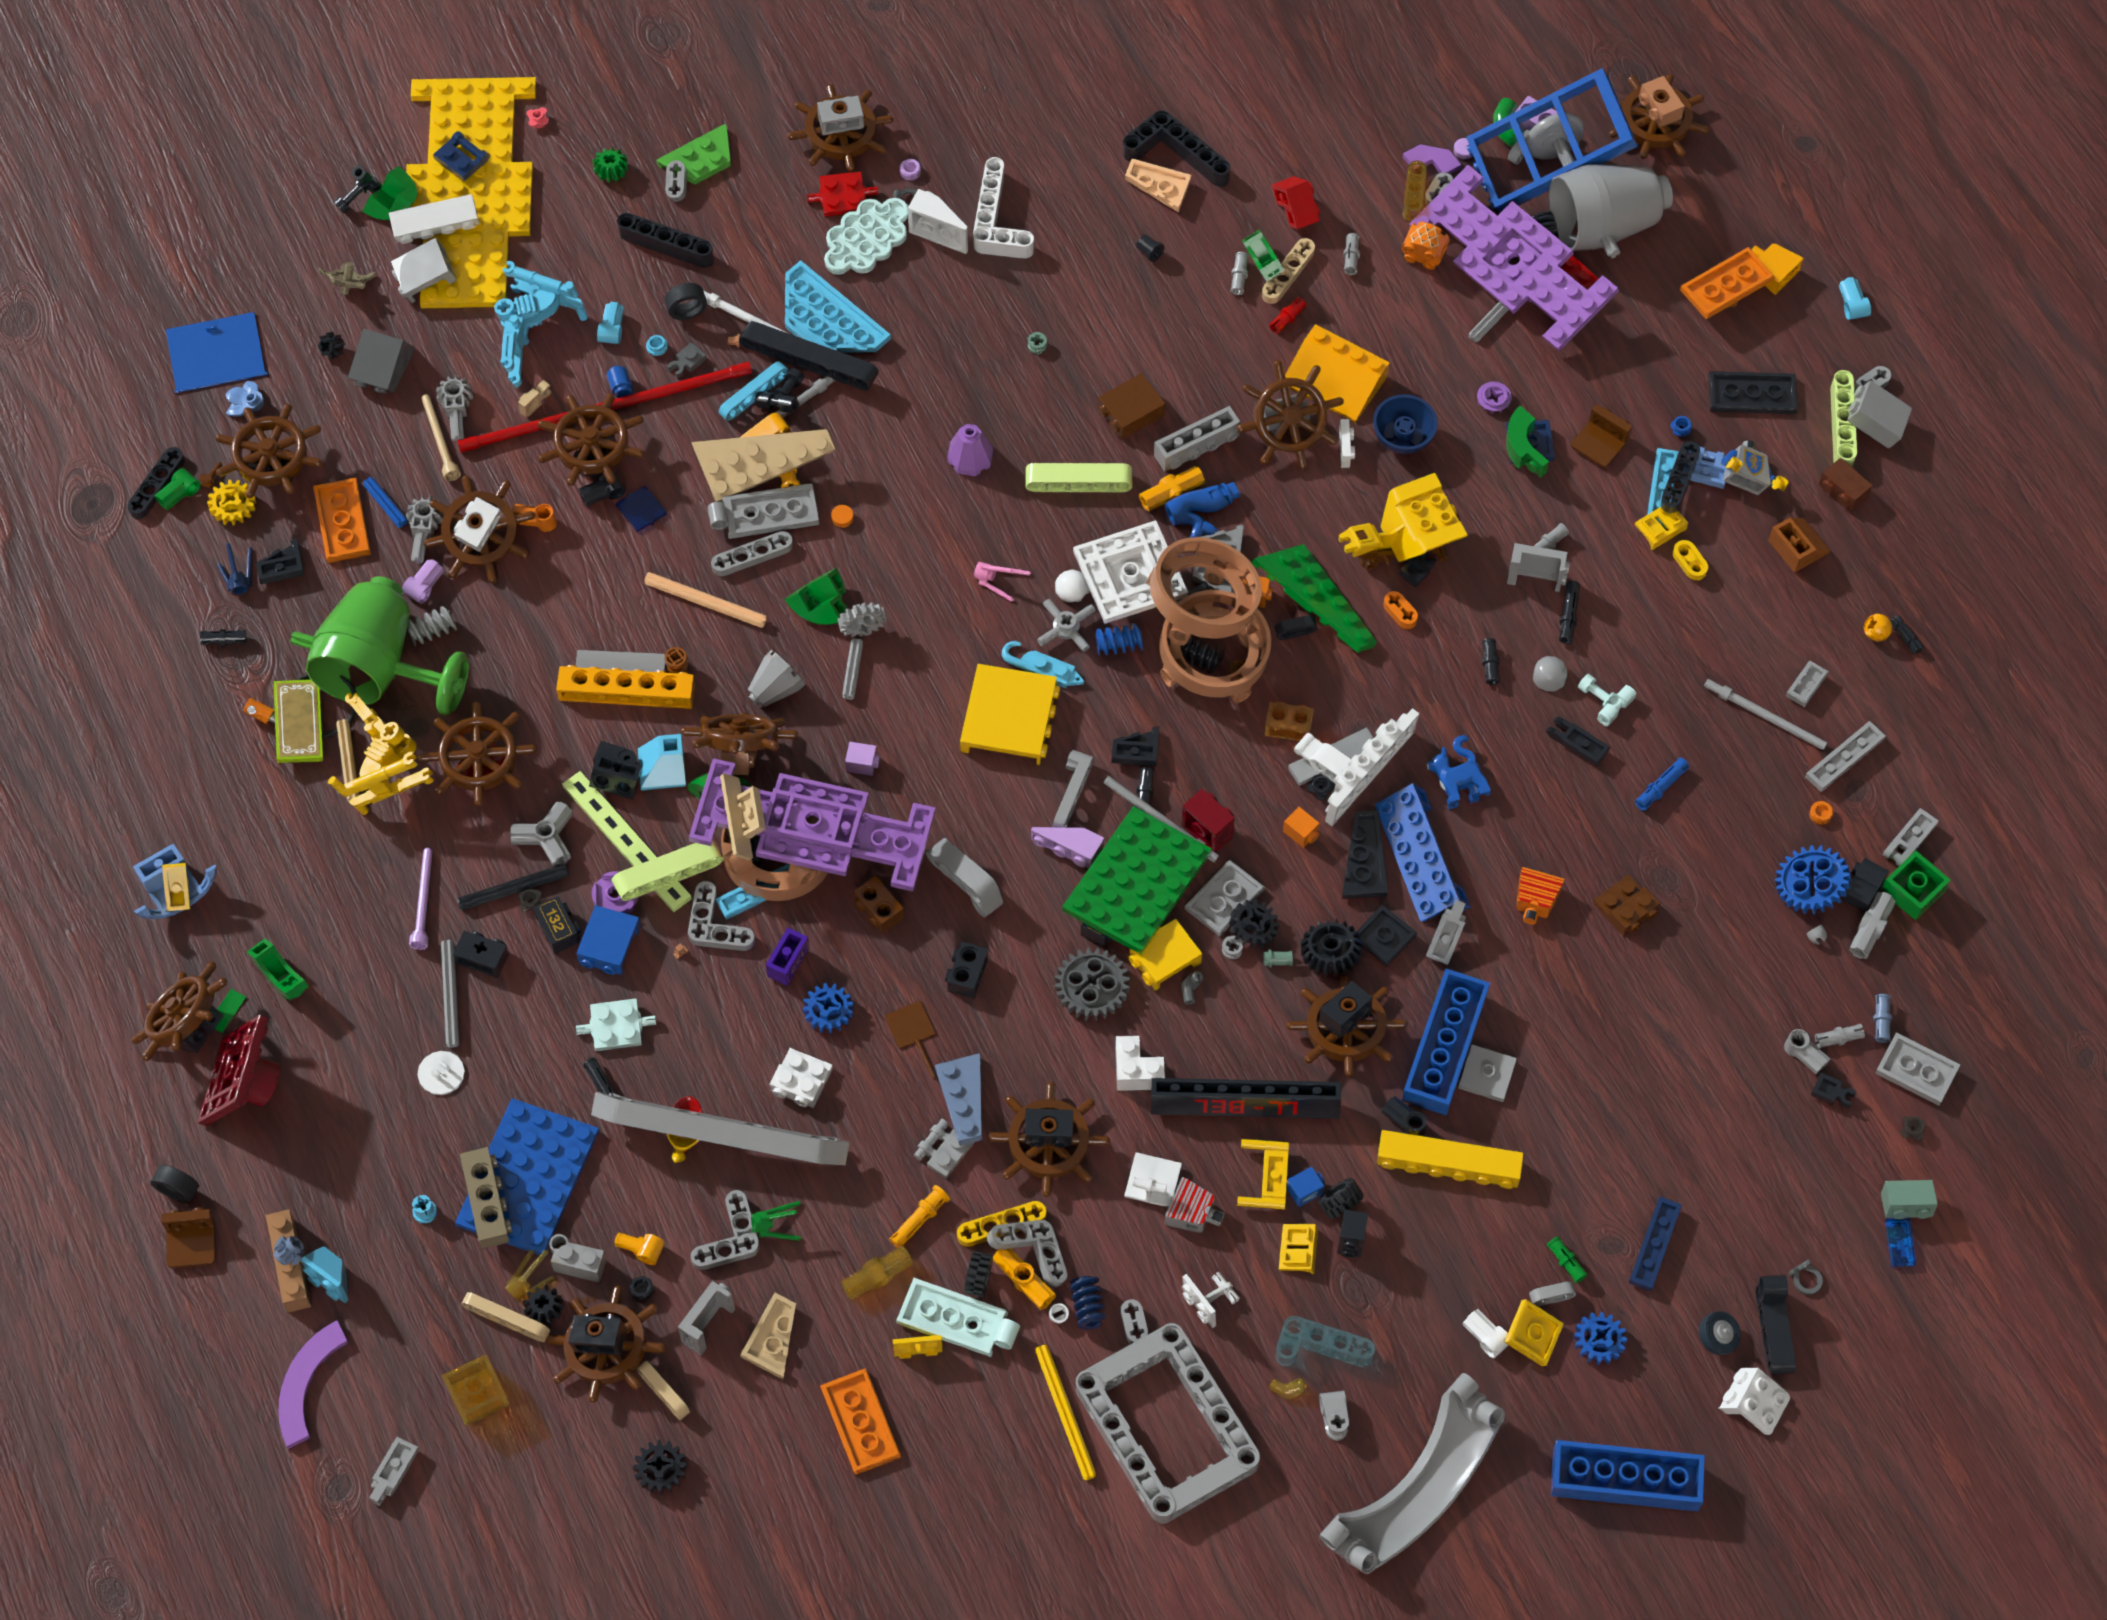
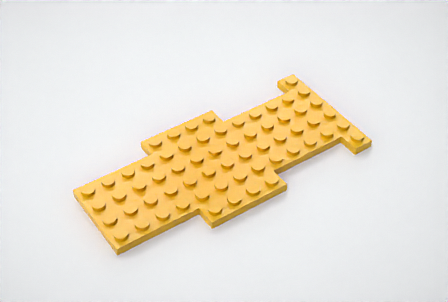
[406,77,537,308]

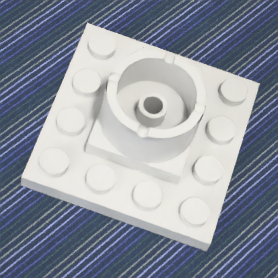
[1073,520,1188,624]

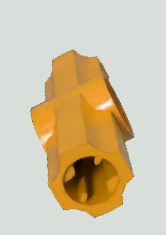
[1139,466,1205,512]
[993,1248,1056,1310]

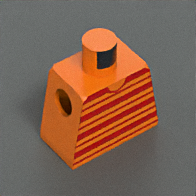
[1516,867,1564,925]

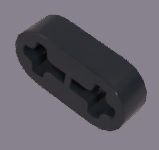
[1274,615,1318,640]

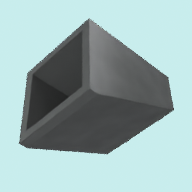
[348,329,415,395]

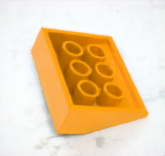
[1285,324,1390,423]

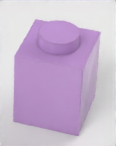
[845,742,880,776]

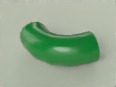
[1493,98,1525,148]

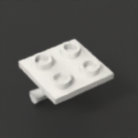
[1124,1153,1182,1207]
[1182,1272,1240,1328]

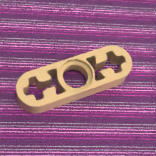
[636,1360,690,1420]

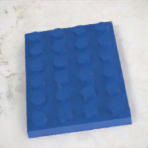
[455,1098,599,1257]

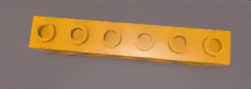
[556,665,695,709]

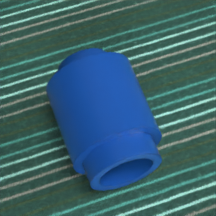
[606,366,633,398]

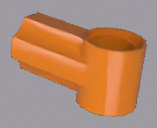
[512,504,557,532]

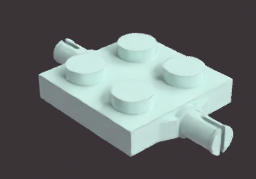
[576,999,656,1051]

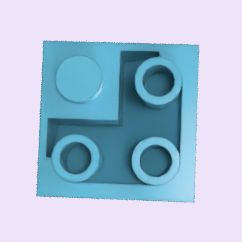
[638,734,686,791]
[301,1246,348,1303]

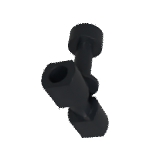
[333,165,382,214]
[754,368,804,414]

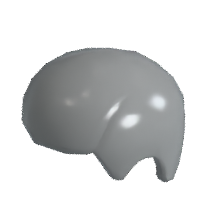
[1533,656,1568,691]

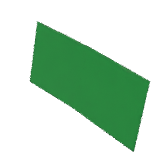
[215,989,246,1032]

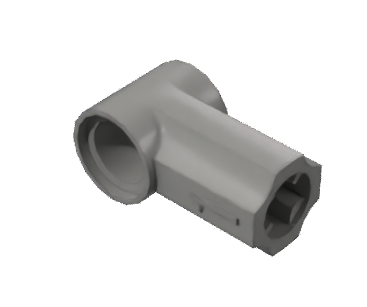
[1784,1029,1830,1074]

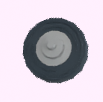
[1699,1311,1741,1356]

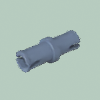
[1873,994,1892,1043]

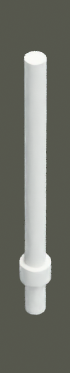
[704,291,787,333]

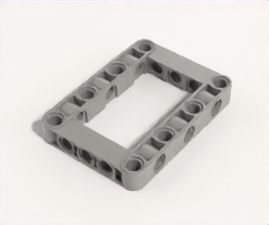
[1076,1323,1260,1524]

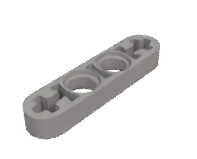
[711,531,793,577]

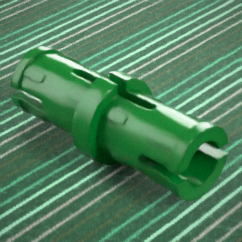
[1547,1236,1588,1284]

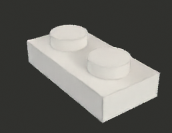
[1339,419,1355,468]

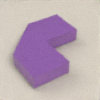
[1403,144,1461,174]

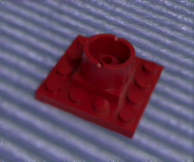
[197,1015,280,1126]

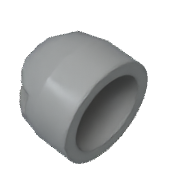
[1806,925,1827,945]

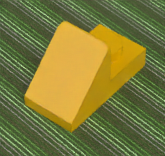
[162,863,190,911]

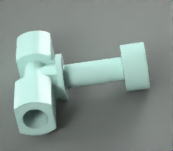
[1578,674,1637,727]

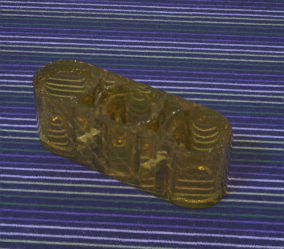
[1403,160,1427,222]

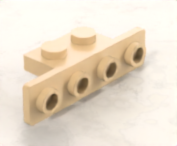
[720,773,766,861]

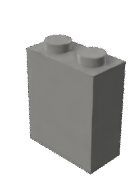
[1847,380,1912,449]

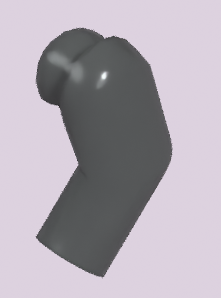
[1181,971,1203,1005]

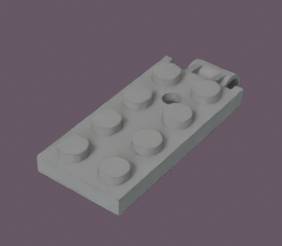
[708,483,819,539]

